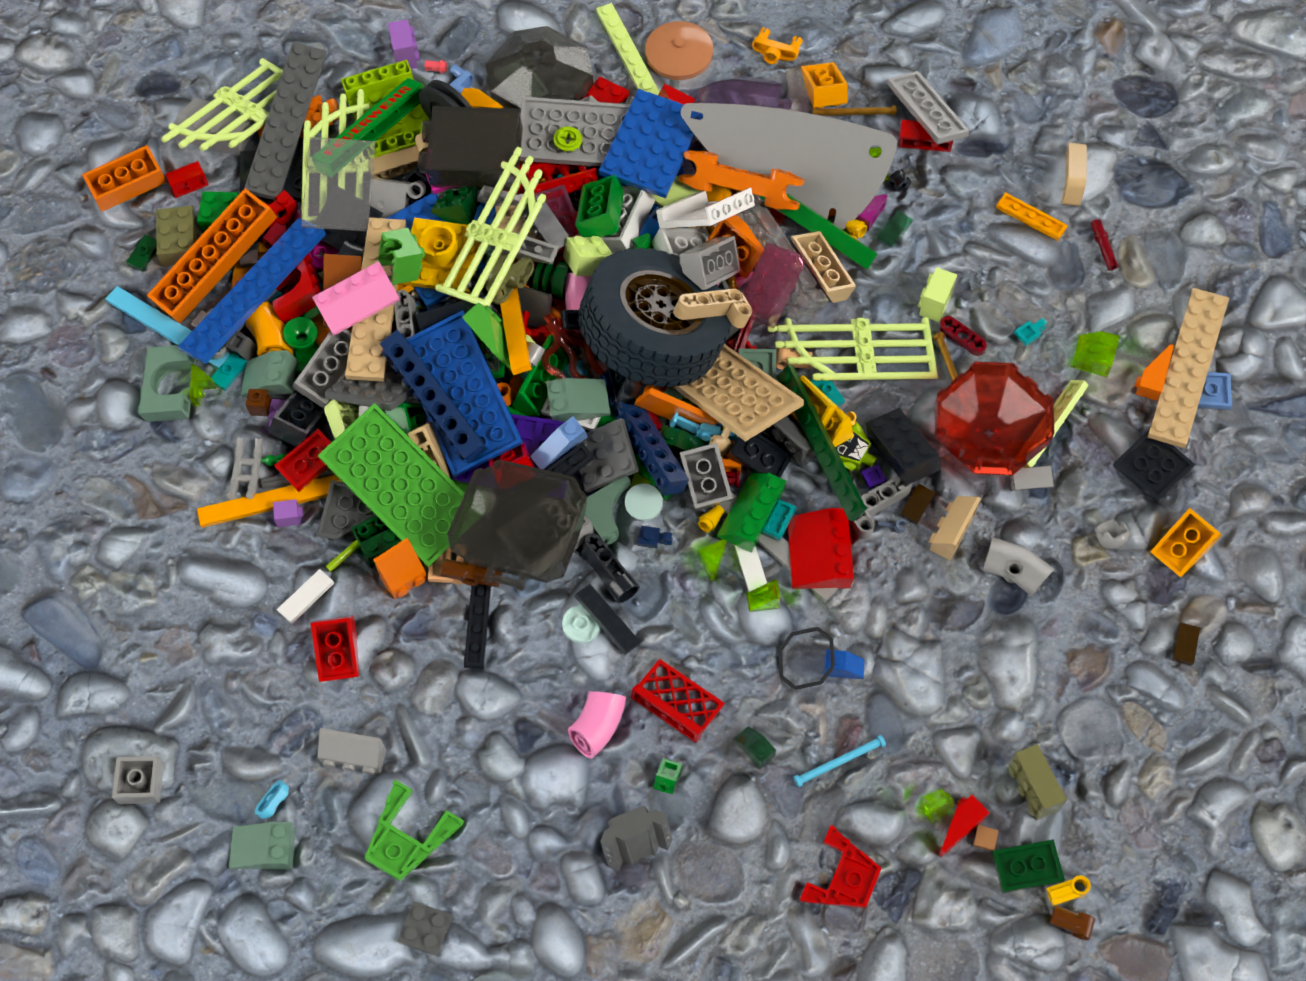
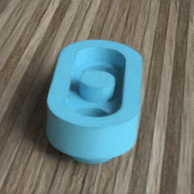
[255,780,289,819]

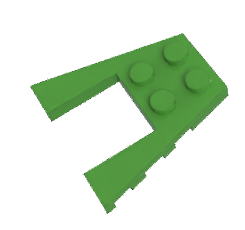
[365,780,464,881]

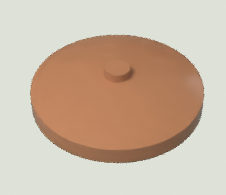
[645,21,713,80]

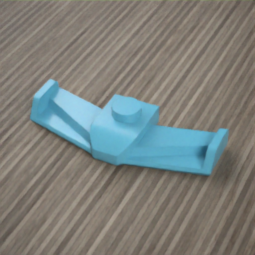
[670,412,738,442]

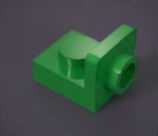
[654,758,683,794]

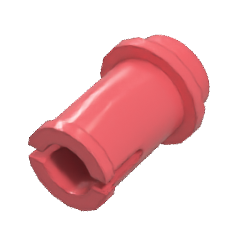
[424,60,447,74]

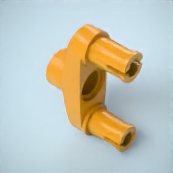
[752,27,803,64]

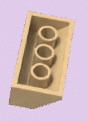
[791,231,856,303]

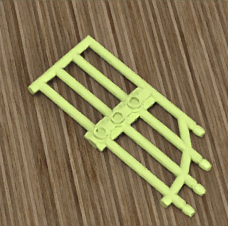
[161,58,283,151]
[301,89,370,224]
[435,147,546,307]
[767,317,938,381]

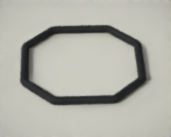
[778,627,835,690]

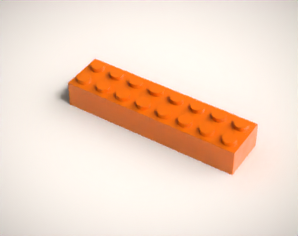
[147,188,277,324]

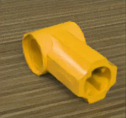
[1046,875,1091,906]

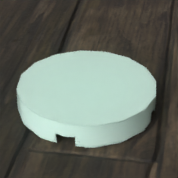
[625,484,663,522]
[562,605,601,644]

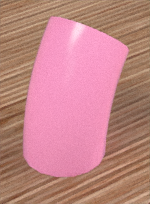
[564,273,591,334]
[568,691,626,759]

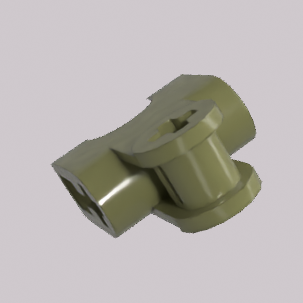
[486,254,534,304]

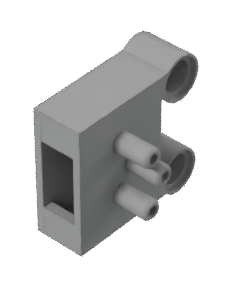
[369,178,426,219]

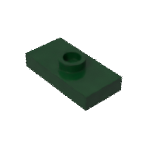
[126,235,157,272]

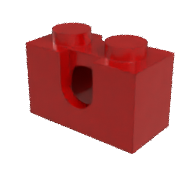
[266,190,299,231]

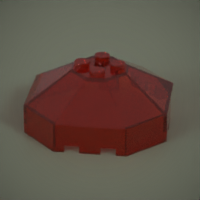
[934,361,1055,476]

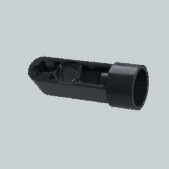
[581,534,640,604]

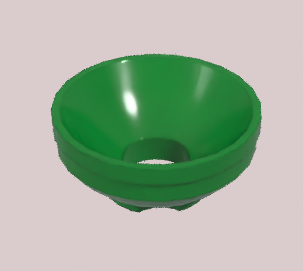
[283,317,318,350]

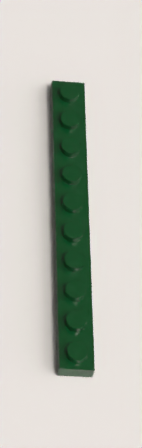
[776,364,867,521]

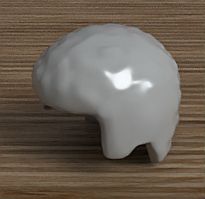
[1095,519,1129,549]

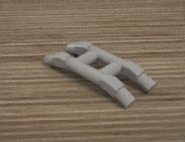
[227,438,263,499]

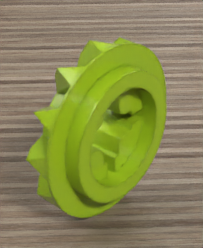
[554,126,582,153]

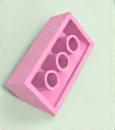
[312,261,400,335]

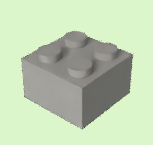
[112,757,164,804]

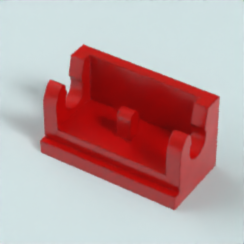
[165,161,209,198]

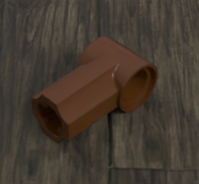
[1049,905,1096,940]

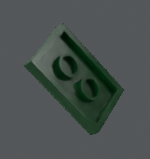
[991,839,1065,894]

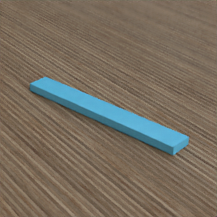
[106,286,230,369]

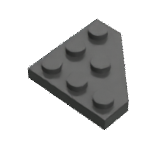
[317,480,376,541]

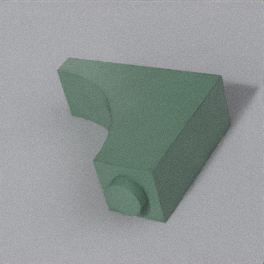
[577,476,631,544]

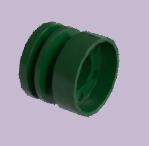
[533,260,573,301]

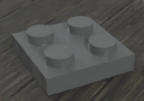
[397,901,453,957]

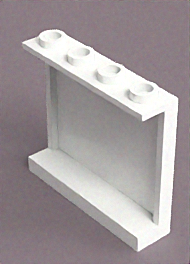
[656,188,755,228]

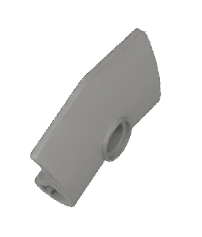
[982,538,1054,596]

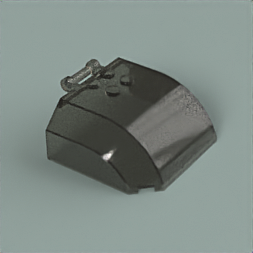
[447,459,587,591]

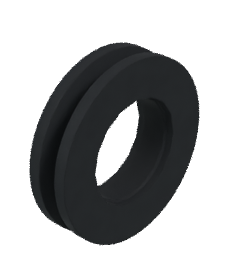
[419,80,479,141]

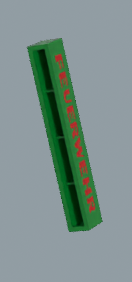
[312,78,424,178]

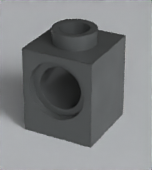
[225,331,257,361]

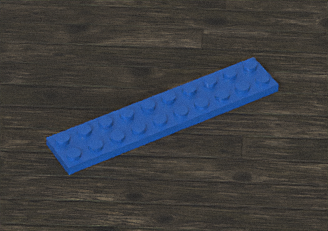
[178,218,326,364]

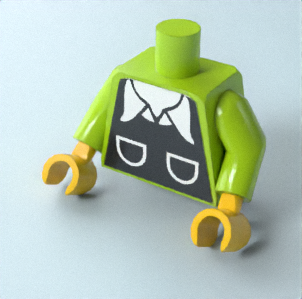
[835,411,877,471]

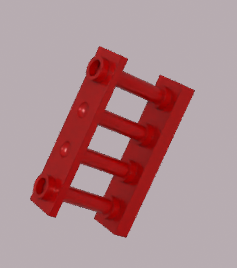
[516,162,598,199]

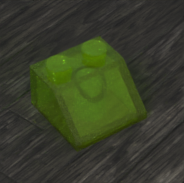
[1071,331,1120,378]

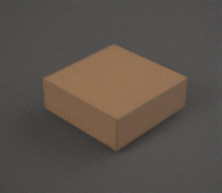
[973,825,999,851]

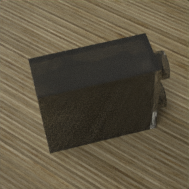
[418,106,523,190]

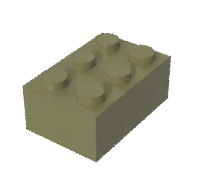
[156,206,198,266]
[1008,744,1067,820]

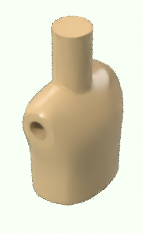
[709,427,732,459]

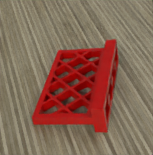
[631,659,725,743]

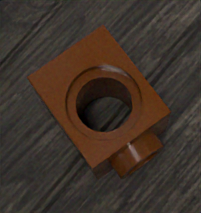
[246,389,272,417]

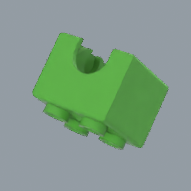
[378,228,425,285]

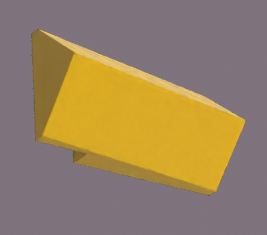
[791,375,854,447]

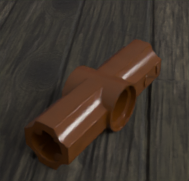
[441,559,502,588]

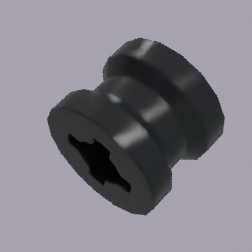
[889,169,911,192]

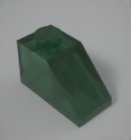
[733,726,776,769]

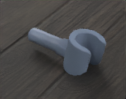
[878,519,906,534]

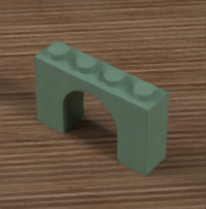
[138,345,196,422]

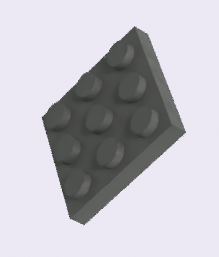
[576,418,639,493]

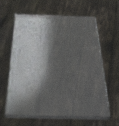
[302,137,376,231]

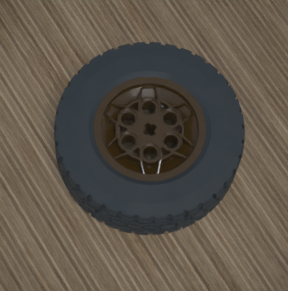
[579,248,731,387]

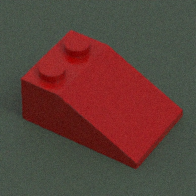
[310,615,359,682]

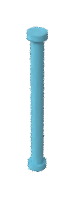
[793,735,886,787]

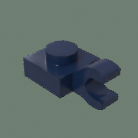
[638,526,673,548]

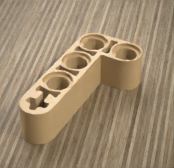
[369,132,437,179]
[1061,142,1087,207]
[673,289,752,328]

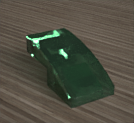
[877,210,914,248]

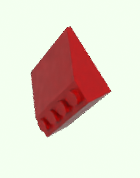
[787,508,854,589]

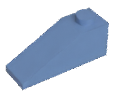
[530,416,588,472]

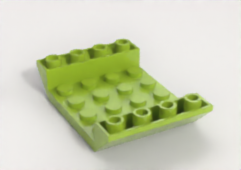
[341,60,437,159]

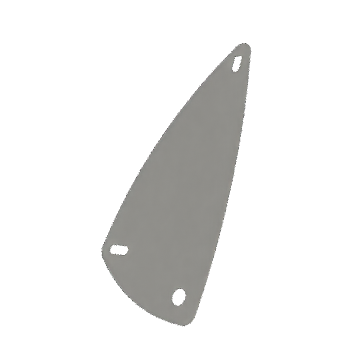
[681,103,897,230]

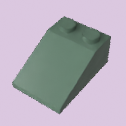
[241,350,297,397]
[546,378,611,422]
[229,822,296,870]

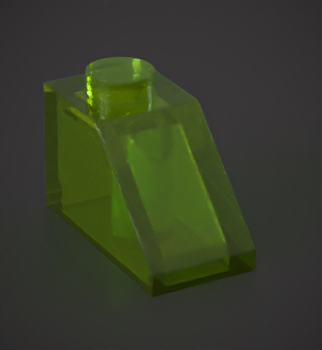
[920,788,954,824]

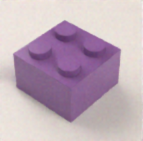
[388,19,420,69]

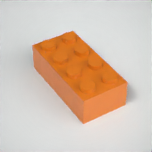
[82,145,167,212]

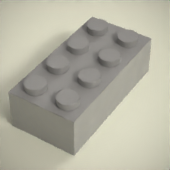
[292,329,352,408]

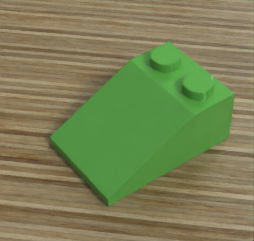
[462,302,511,368]

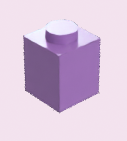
[273,499,304,527]

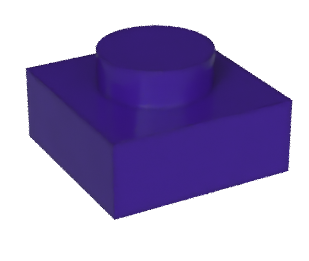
[860,465,887,490]

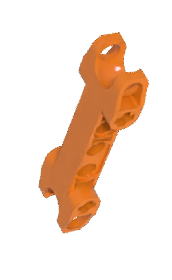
[678,150,805,210]

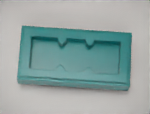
[209,352,247,391]
[809,373,845,406]
[762,500,796,541]

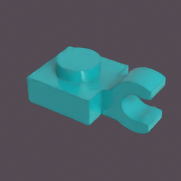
[1014,318,1048,346]

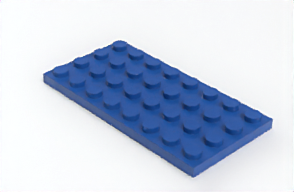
[399,310,523,477]

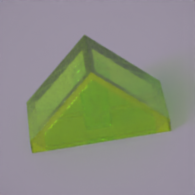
[698,539,727,582]
[746,580,781,612]

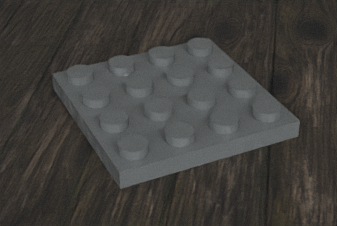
[325,365,415,411]

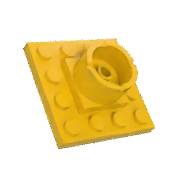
[400,218,481,294]

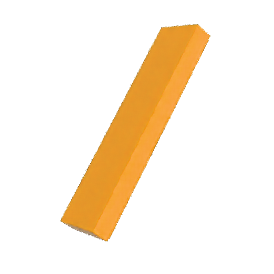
[996,192,1068,241]

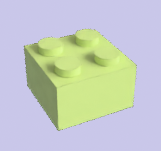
[563,236,612,276]
[918,267,957,323]

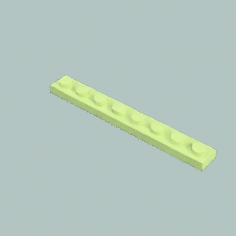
[596,3,659,96]

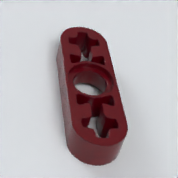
[939,316,987,356]

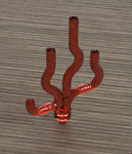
[541,313,604,379]

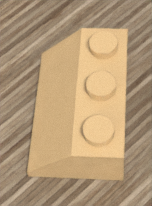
[929,496,981,561]

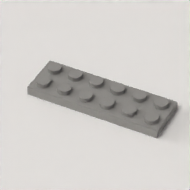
[887,71,969,144]

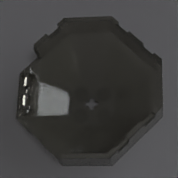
[485,26,594,116]

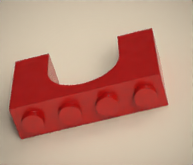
[272,253,322,324]

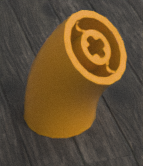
[245,302,293,356]

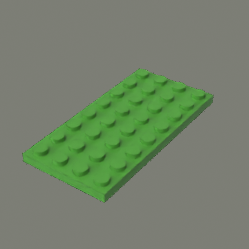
[318,403,484,567]

